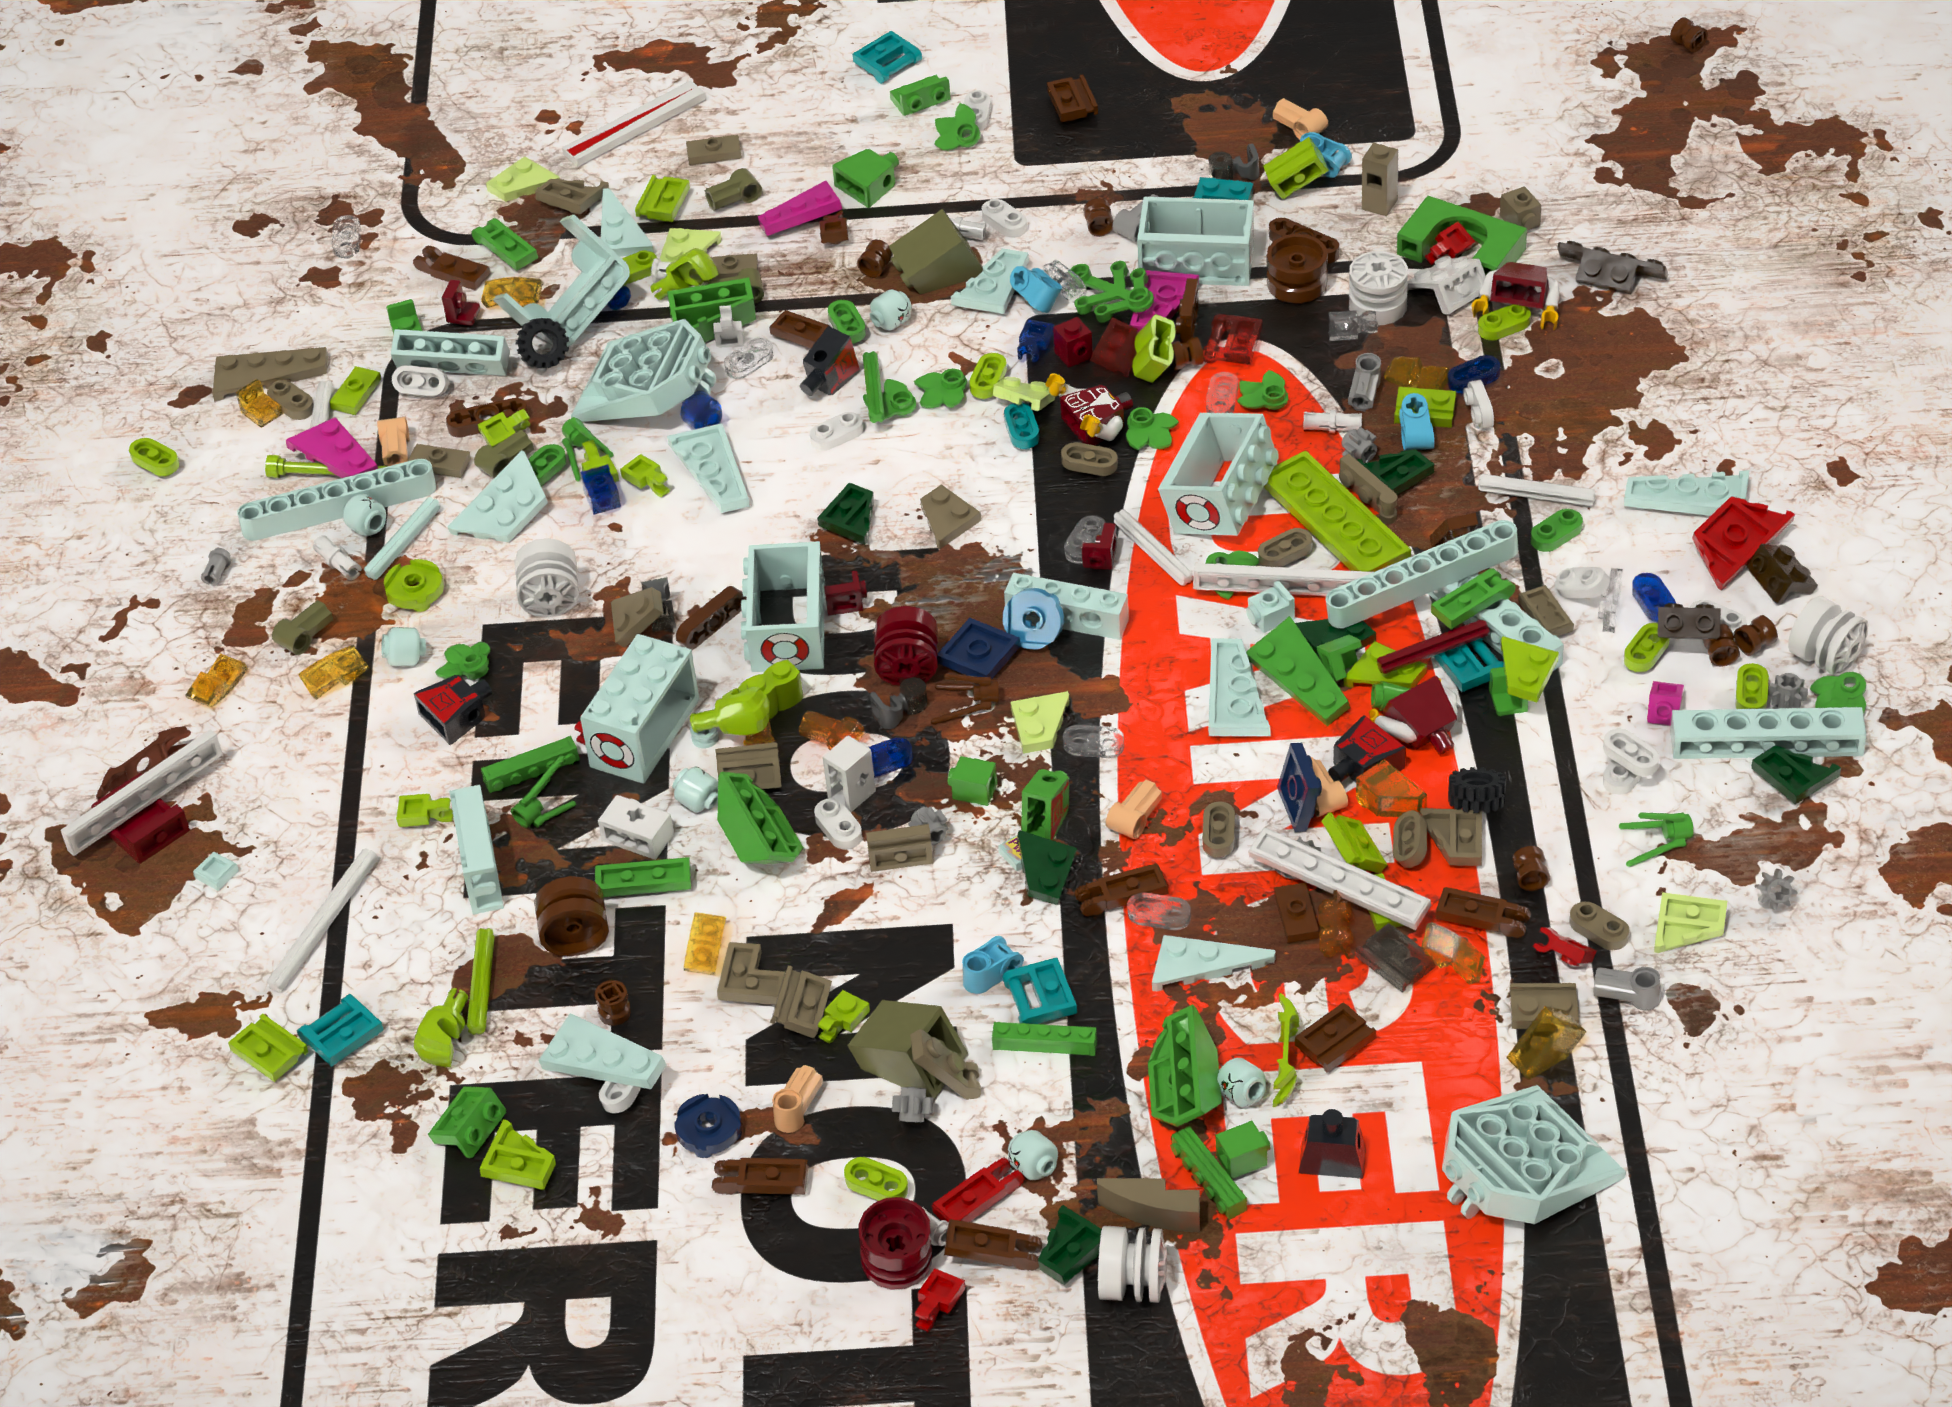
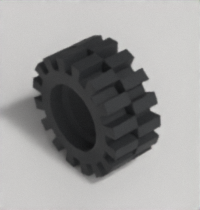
[515,318,569,368]
[1448,767,1506,813]

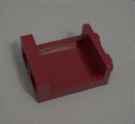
[91,773,190,864]

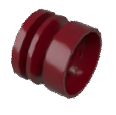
[874,606,938,686]
[858,1197,932,1290]

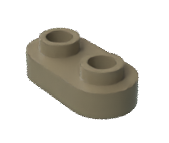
[267,380,314,420]
[1061,442,1118,476]
[1258,528,1312,567]
[1202,802,1235,857]
[1393,810,1427,868]
[1569,902,1629,950]

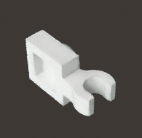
[713,305,744,348]

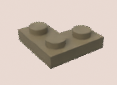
[717,942,785,1005]

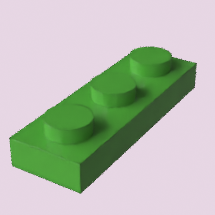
[595,857,691,897]

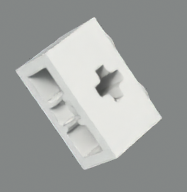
[823,735,876,812]
[598,795,674,860]

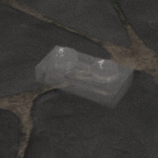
[1598,568,1623,633]

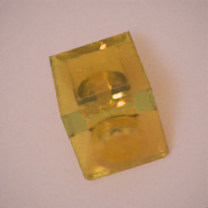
[236,379,283,428]

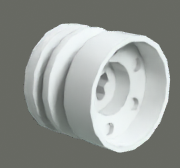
[1349,251,1408,325]
[514,538,579,618]
[1788,595,1869,677]
[1098,1226,1167,1303]

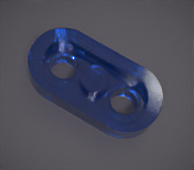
[1447,355,1501,394]
[1632,573,1676,622]
[869,738,913,778]

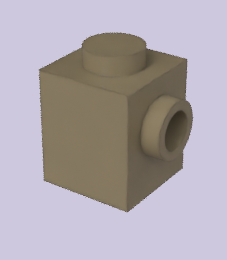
[1500,186,1541,231]

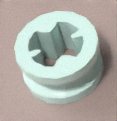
[690,727,719,749]

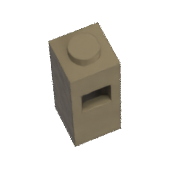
[1361,143,1399,217]

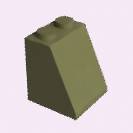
[889,209,983,295]
[847,1000,968,1100]

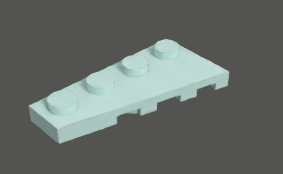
[667,423,750,513]
[1624,470,1750,516]
[1208,638,1271,736]
[538,1013,667,1089]

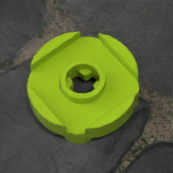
[384,559,444,612]

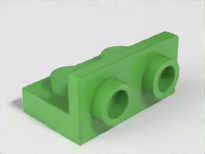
[889,74,951,116]
[428,1087,506,1158]

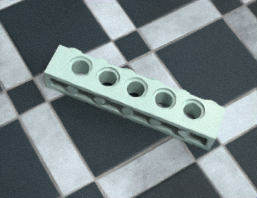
[1428,573,1564,671]
[1670,707,1866,759]

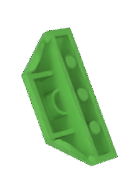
[717,772,803,864]
[1148,1004,1222,1127]

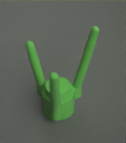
[562,417,614,481]
[511,756,576,828]
[1619,812,1693,867]

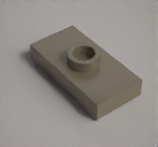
[686,135,742,165]
[704,253,758,283]
[408,444,471,478]
[1518,585,1574,637]

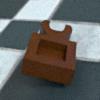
[819,210,849,244]

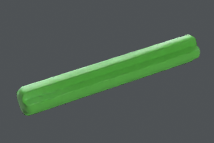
[863,351,885,423]

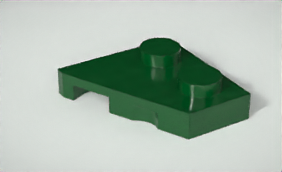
[1356,449,1435,495]
[1016,830,1077,905]

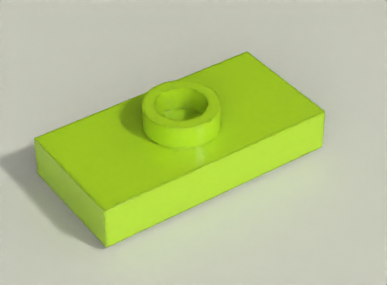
[329,366,382,415]

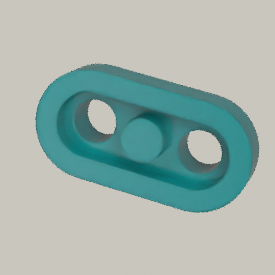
[1004,403,1039,449]

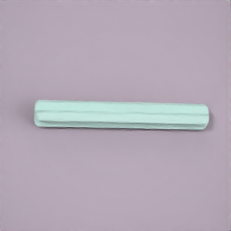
[364,497,440,580]

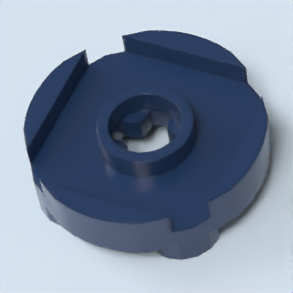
[674,1094,742,1158]

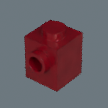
[1053,317,1093,368]

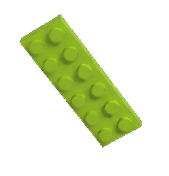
[1263,450,1411,572]

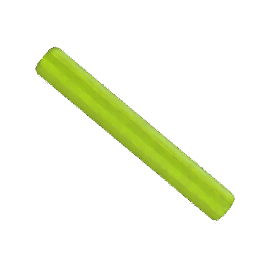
[467,928,495,1035]

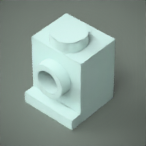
[1246,580,1295,633]

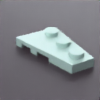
[951,248,1029,314]

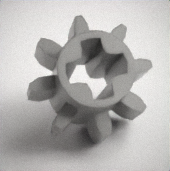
[1341,427,1377,463]
[1768,673,1808,708]
[908,807,949,845]
[1754,868,1798,910]
[892,1087,933,1122]

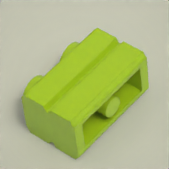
[1263,137,1329,199]

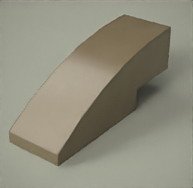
[1097,1178,1200,1233]

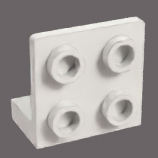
[1407,256,1486,314]

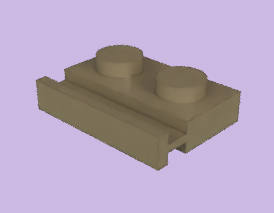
[715,742,782,789]
[866,824,933,872]
[770,965,832,1038]
[1509,983,1579,1029]

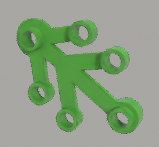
[1068,260,1154,322]

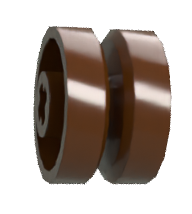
[1266,234,1328,303]
[534,876,609,957]

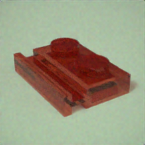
[1090,317,1138,378]

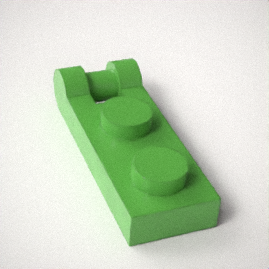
[471,218,538,271]
[1431,568,1516,629]

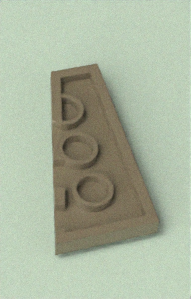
[212,347,328,402]

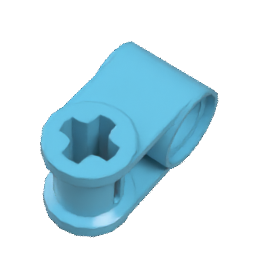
[1300,132,1352,178]
[1010,266,1062,313]
[1399,393,1434,451]
[962,936,1024,994]

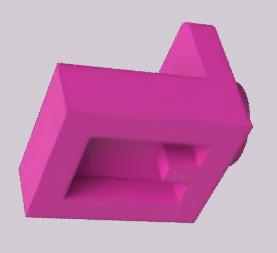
[1647,681,1684,725]

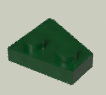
[817,482,874,545]
[1295,619,1376,659]
[1751,745,1841,805]
[1038,1205,1102,1285]

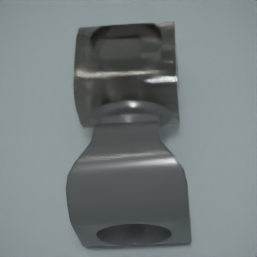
[1208,144,1259,180]
[641,577,676,632]
[870,677,927,729]

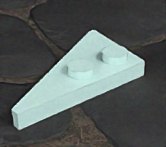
[601,188,654,257]
[1152,935,1275,992]

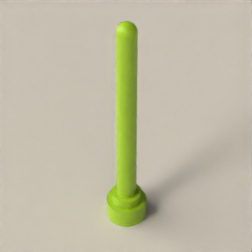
[265,455,388,478]

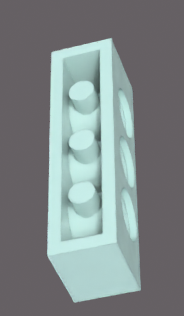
[391,329,510,376]
[1004,573,1129,640]

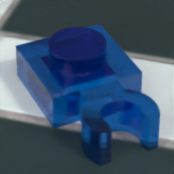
[1017,319,1054,362]

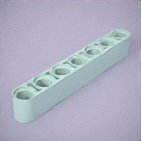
[237,459,436,541]
[1325,520,1518,628]

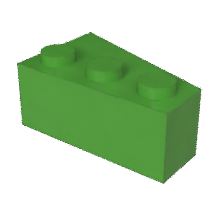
[667,277,756,342]

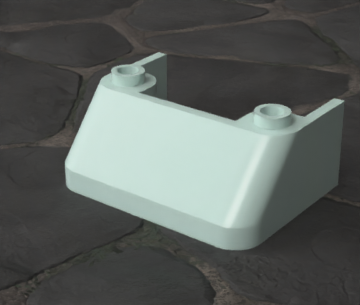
[493,215,630,347]

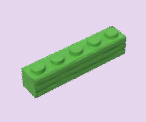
[481,735,579,793]
[992,1022,1097,1056]
[1170,1126,1247,1220]

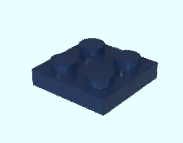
[937,618,1021,679]
[1277,742,1322,832]

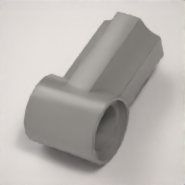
[1113,194,1159,242]
[1348,353,1381,412]
[1593,967,1660,1010]

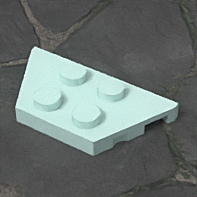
[447,450,548,543]

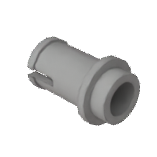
[201,548,231,586]

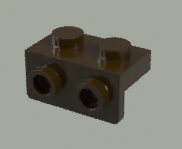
[1747,543,1818,604]
[1657,603,1721,640]

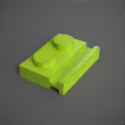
[635,175,690,222]
[1394,387,1456,428]
[1321,812,1388,873]
[228,1013,309,1082]

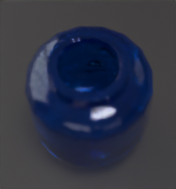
[680,391,722,429]

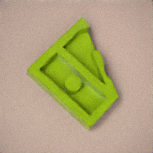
[1501,636,1559,703]
[1344,641,1427,689]
[480,1120,556,1190]

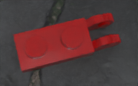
[932,1157,1025,1223]

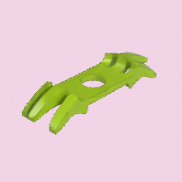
[1272,993,1300,1107]

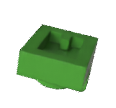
[386,299,422,335]

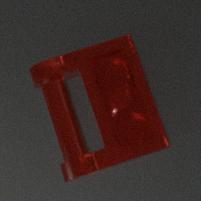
[1202,314,1263,365]

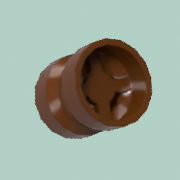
[1670,17,1708,52]
[1083,198,1114,237]
[857,239,893,278]
[1171,337,1204,370]
[1734,615,1778,656]
[1702,624,1740,667]
[1512,846,1550,891]
[595,980,631,1026]

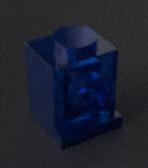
[580,464,621,515]

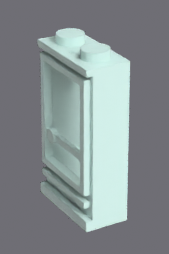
[449,785,504,915]

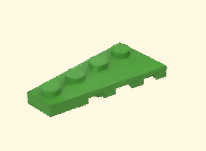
[1246,616,1350,726]

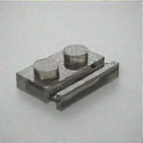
[1356,923,1436,993]

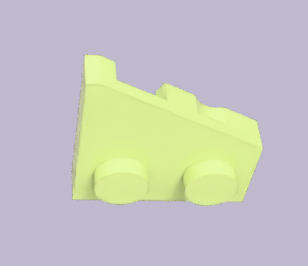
[486,156,560,202]
[660,228,722,272]
[993,377,1055,411]
[1011,691,1070,754]
[1654,892,1728,953]

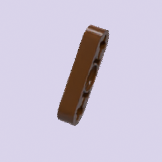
[1269,218,1339,264]
[446,398,529,438]
[676,586,747,650]

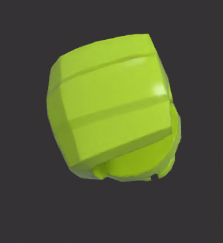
[651,248,718,300]
[690,687,770,735]
[414,988,468,1067]

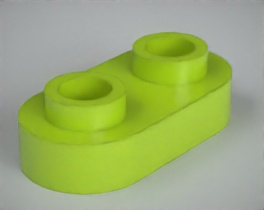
[622,250,657,286]
[1478,304,1531,340]
[969,353,1007,399]
[129,438,179,476]
[1624,623,1670,672]
[1735,663,1769,709]
[844,1157,908,1201]

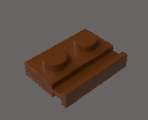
[1047,75,1098,122]
[1175,278,1199,343]
[1295,1002,1376,1073]

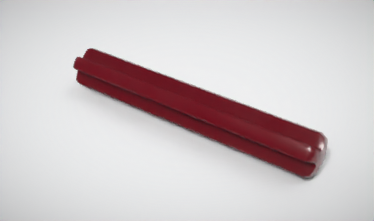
[1377,620,1490,674]

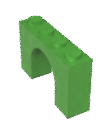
[1397,196,1527,275]

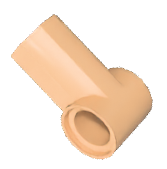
[1273,98,1328,140]
[377,416,410,466]
[1311,757,1348,817]
[1106,780,1162,839]
[772,1065,823,1133]

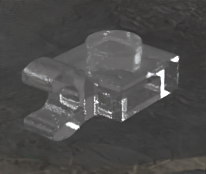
[1328,310,1378,341]

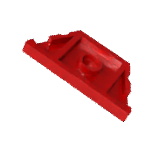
[1692,496,1795,591]

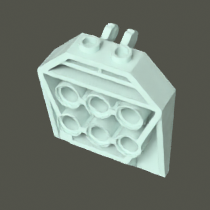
[571,319,717,422]
[1442,1085,1626,1224]

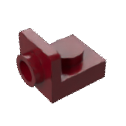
[442,279,481,325]
[1081,523,1117,569]
[824,570,867,616]

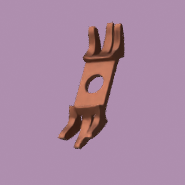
[96,726,191,801]

